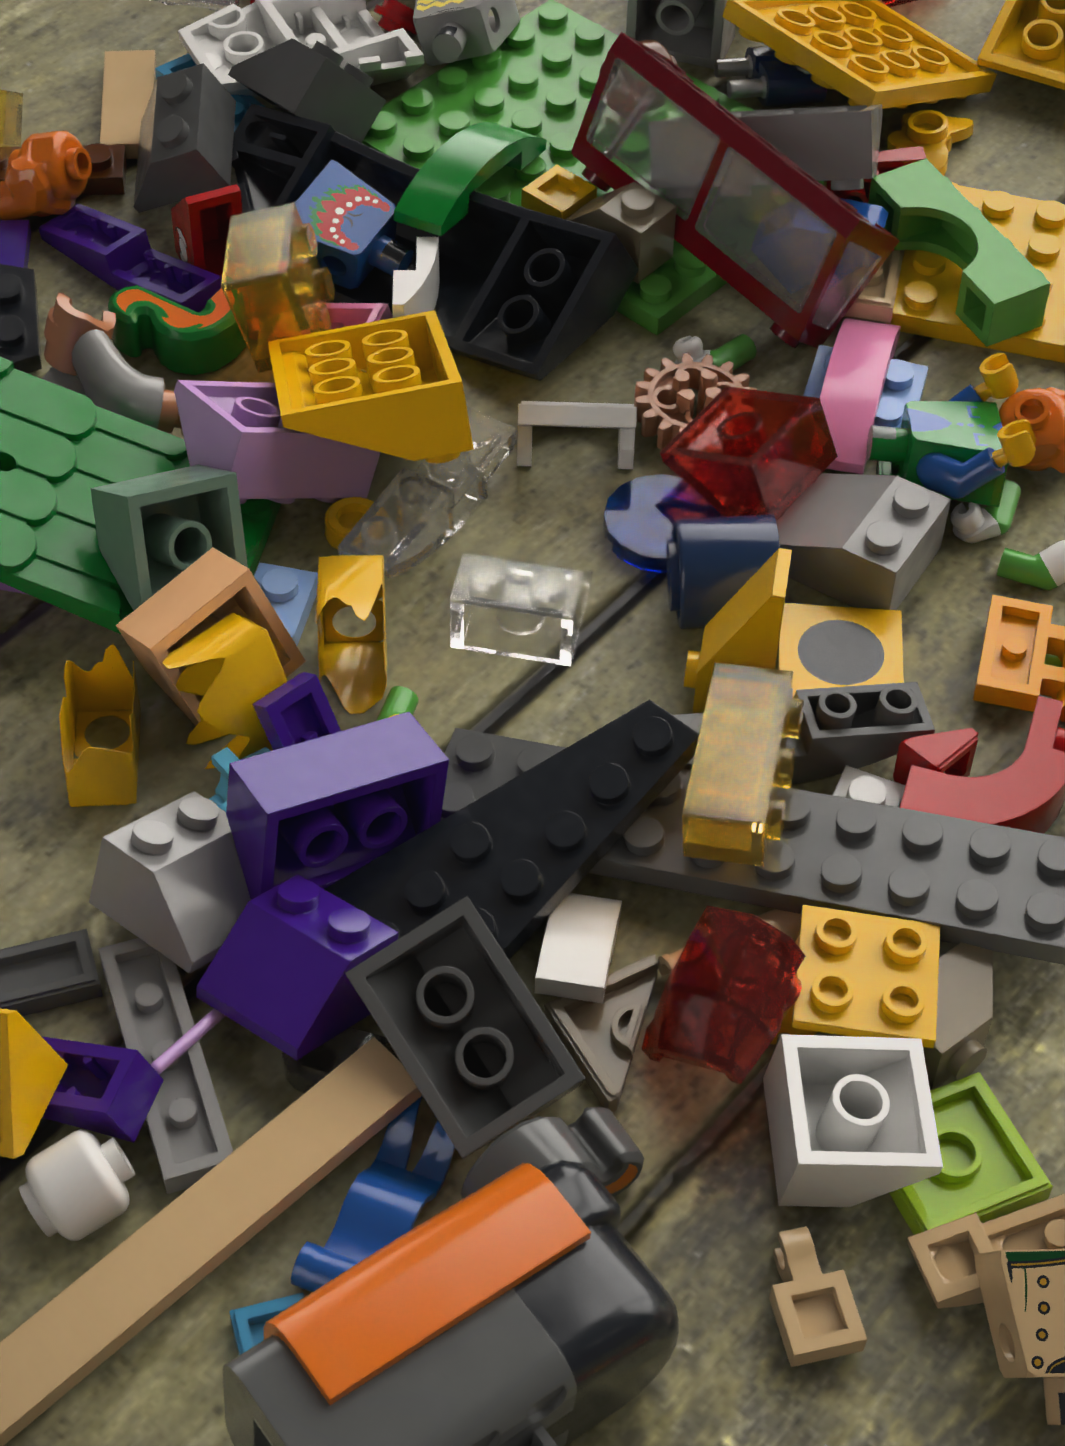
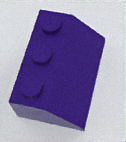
[226,712,449,899]

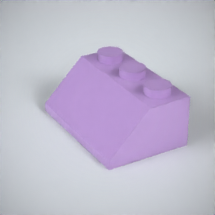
[174,380,381,504]

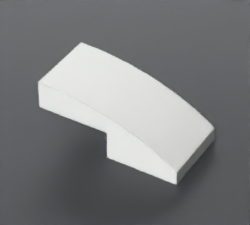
[392,237,440,318]
[535,893,622,1003]

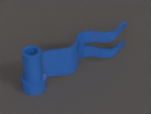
[291,1096,455,1292]

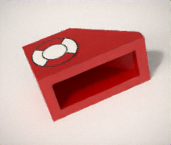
[171,184,247,283]

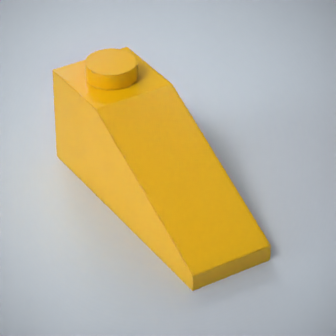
[683,548,792,713]

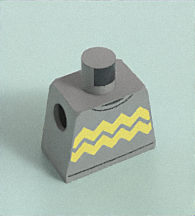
[413,0,520,66]

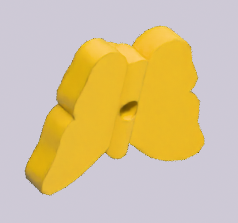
[887,110,974,176]

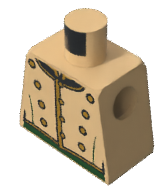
[974,1249,1065,1425]

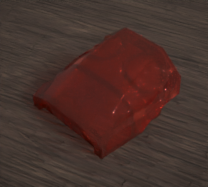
[641,906,806,1084]

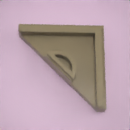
[544,954,659,1112]

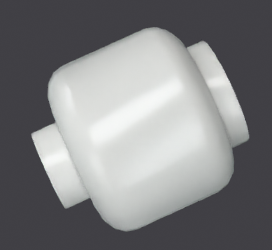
[19,1129,136,1241]

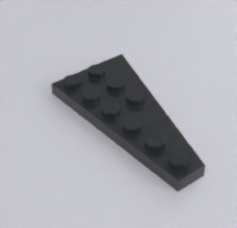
[325,699,702,959]

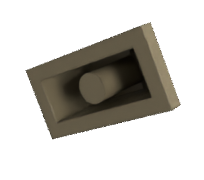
[566,182,677,284]
[923,942,993,1090]

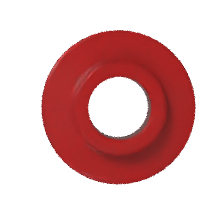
[373,0,417,35]

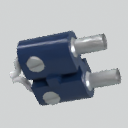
[714,46,827,107]

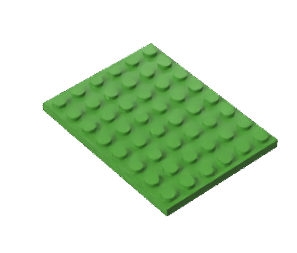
[362,0,824,335]

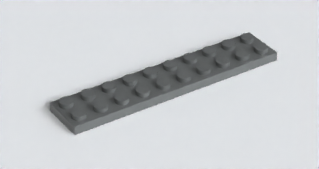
[441,728,1065,965]

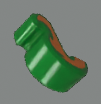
[108,281,249,375]

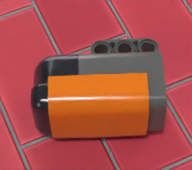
[223,1160,679,1446]

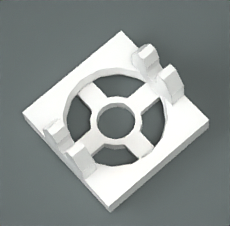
[517,401,637,469]

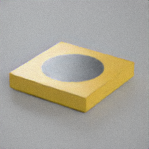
[776,603,904,708]

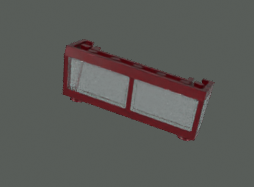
[570,32,900,349]

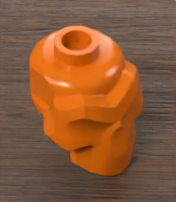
[0,130,92,220]
[998,387,1065,473]

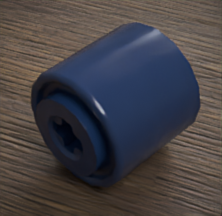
[666,514,780,629]

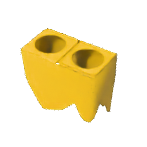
[315,555,387,714]
[162,613,287,769]
[59,644,141,807]

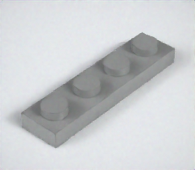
[98,938,233,1194]

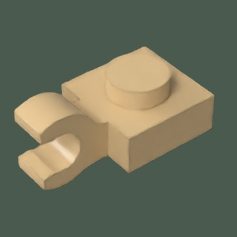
[769,1226,867,1367]

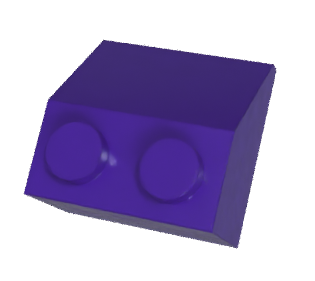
[196,874,399,1060]

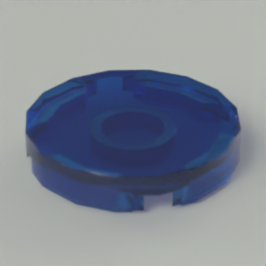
[603,474,722,573]

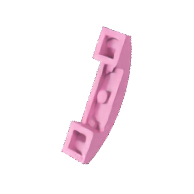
[806,317,901,475]

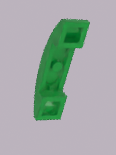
[394,122,547,236]

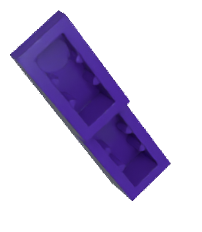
[38,203,224,312]
[41,1036,164,1143]

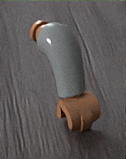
[44,293,183,436]

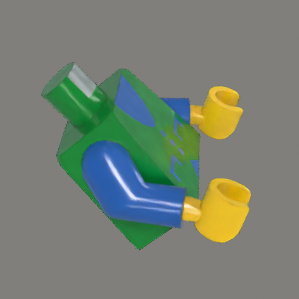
[867,353,1036,507]

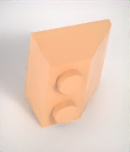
[115,547,306,726]

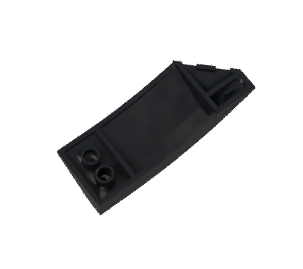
[232,103,639,381]

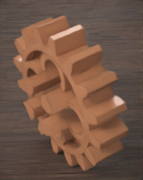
[634,353,758,458]

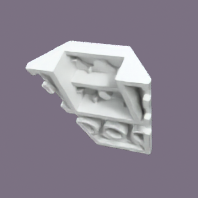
[178,0,424,96]

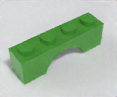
[868,158,1051,347]

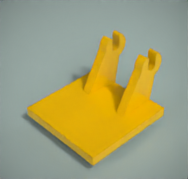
[764,905,940,1048]

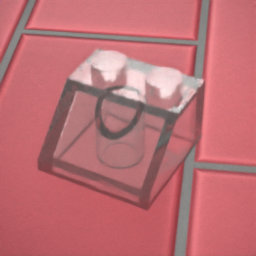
[450,552,593,666]

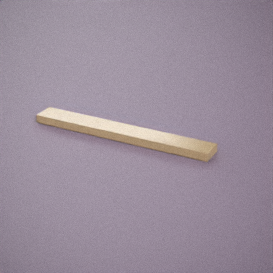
[0,1037,422,1446]

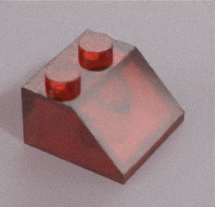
[660,387,838,521]

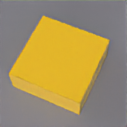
[521,165,597,219]

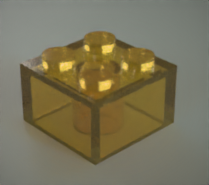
[221,202,335,373]

